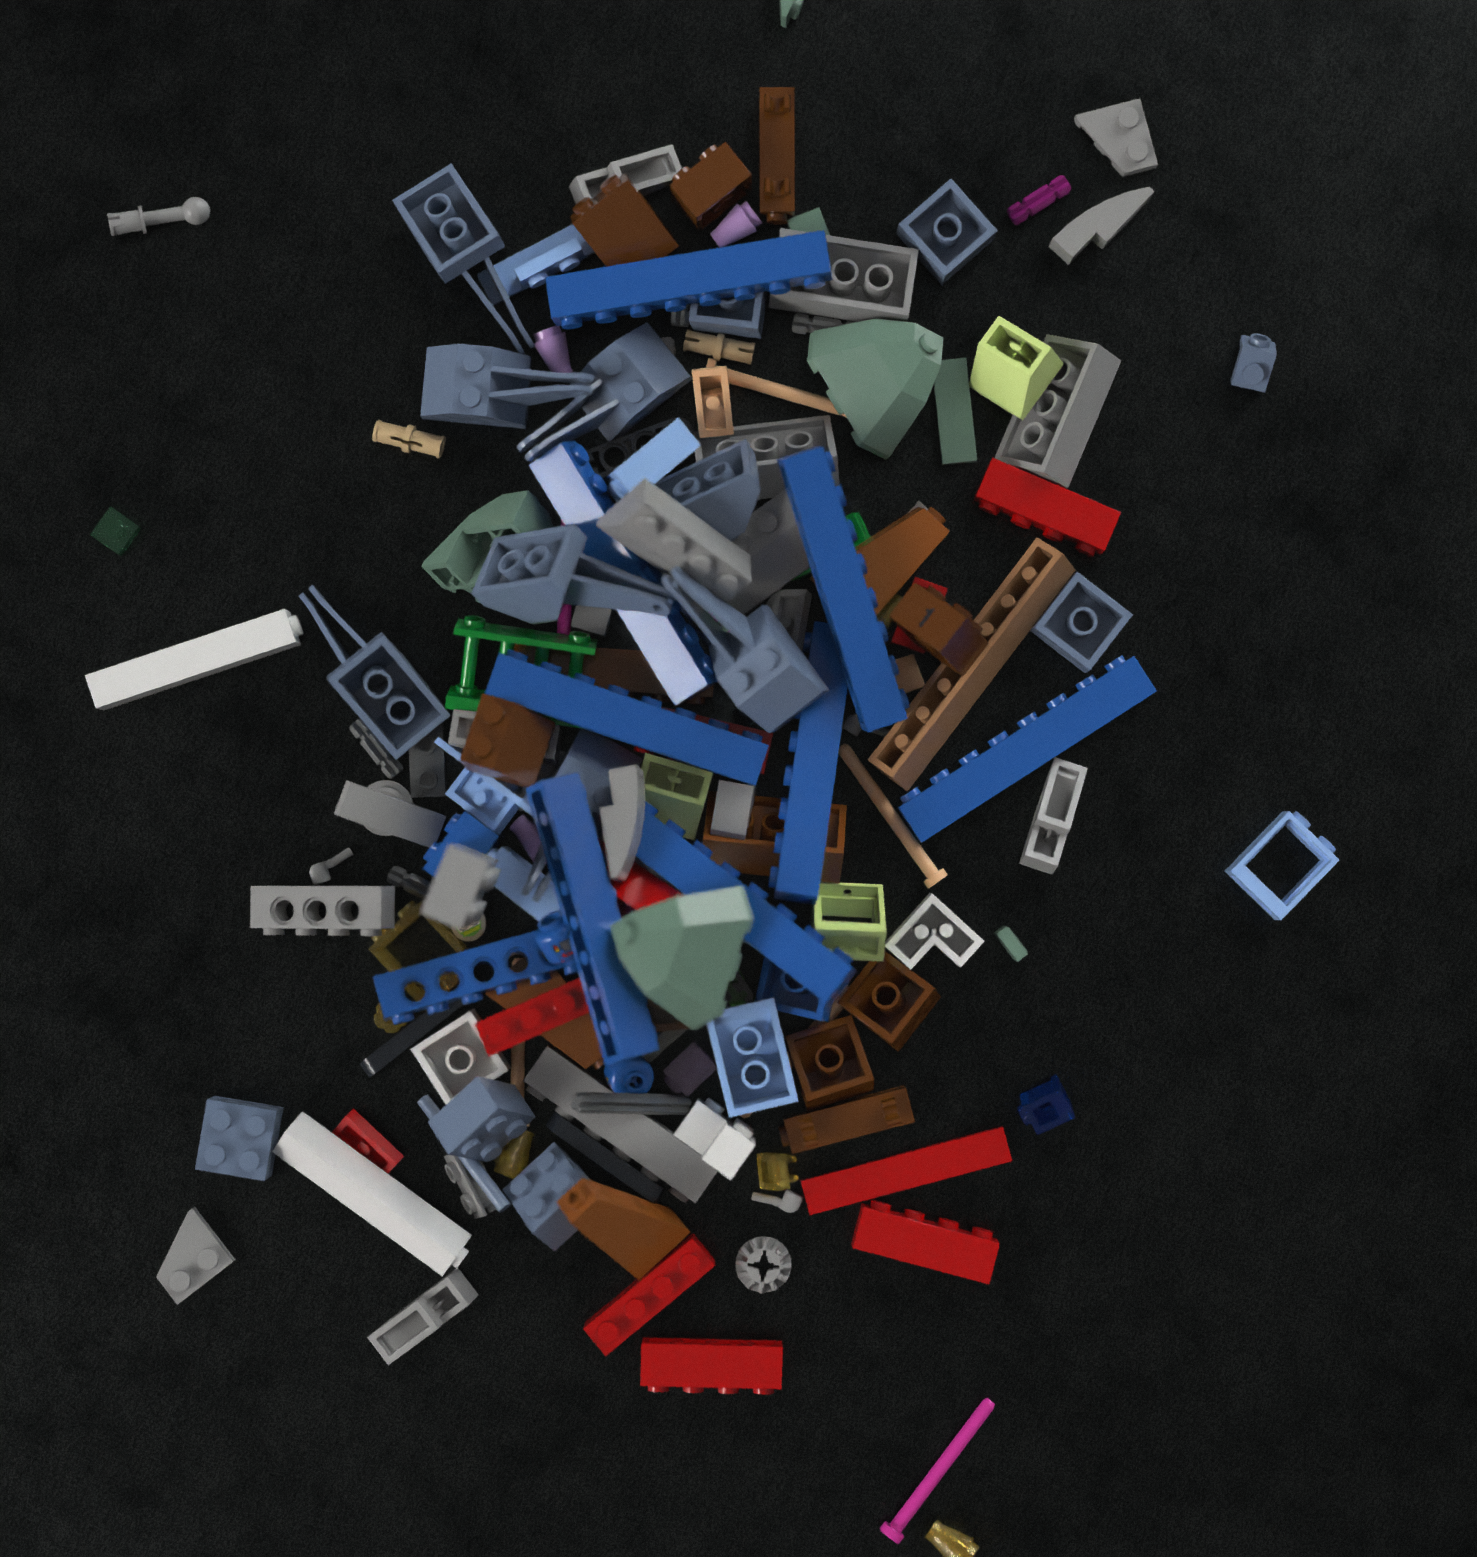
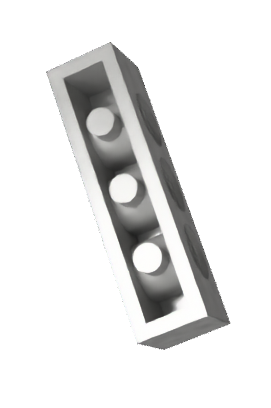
[250,886,395,936]

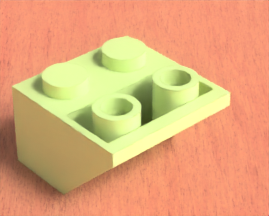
[969,316,1064,421]
[641,753,714,840]

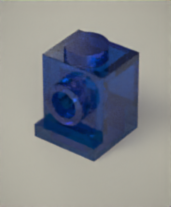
[1017,1074,1075,1135]

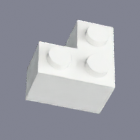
[885,893,984,969]
[674,1097,756,1180]

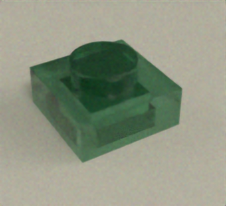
[90,507,141,556]

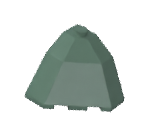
[807,318,943,459]
[421,490,557,624]
[610,886,754,1030]

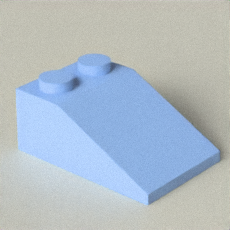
[707,997,798,1118]

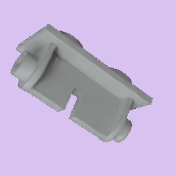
[444,1155,496,1219]

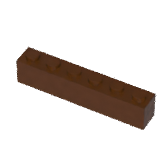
[514,644,714,705]

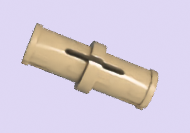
[683,329,755,365]
[372,420,446,458]

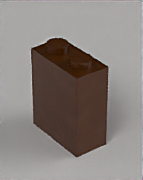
[570,173,679,267]

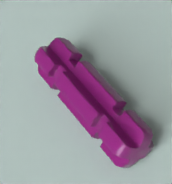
[1007,175,1071,225]

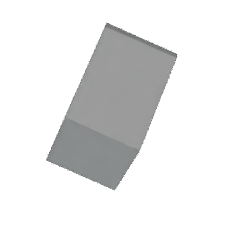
[710,780,757,840]

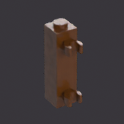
[759,87,795,225]
[778,1085,915,1154]

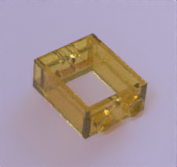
[369,901,469,1011]

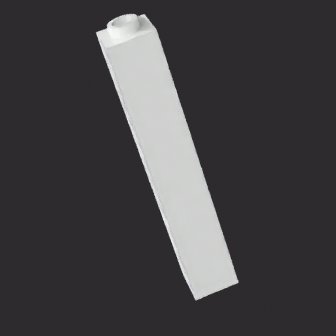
[85,609,303,710]
[272,1111,472,1276]

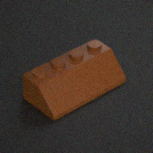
[703,791,847,883]

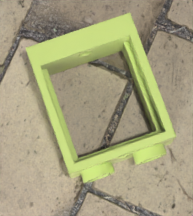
[811,881,886,961]

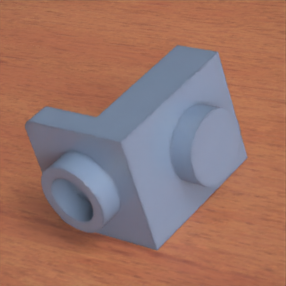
[1231,334,1277,392]

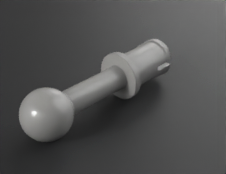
[107,197,210,236]

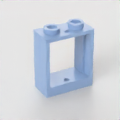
[605,418,701,502]
[1225,811,1339,920]
[487,846,561,921]

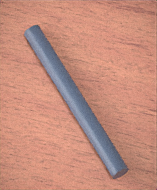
[417,1094,511,1213]

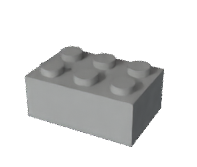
[420,843,501,930]

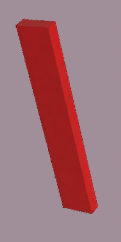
[801,1126,1012,1215]

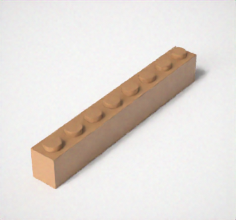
[868,538,1075,792]

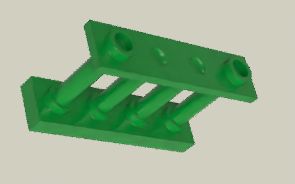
[445,616,598,729]

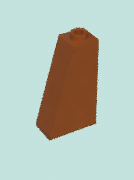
[809,507,950,616]
[485,952,605,1070]
[556,1178,690,1280]

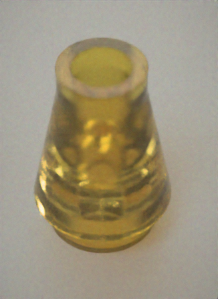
[493,1130,534,1179]
[925,1520,979,1557]

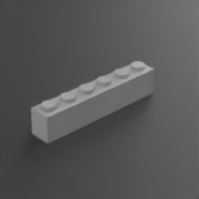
[523,1044,718,1203]

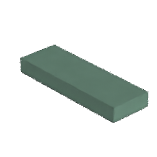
[933,358,977,466]

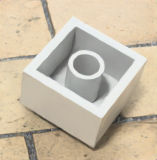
[411,1009,511,1105]

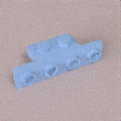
[478,224,595,305]
[434,737,533,835]

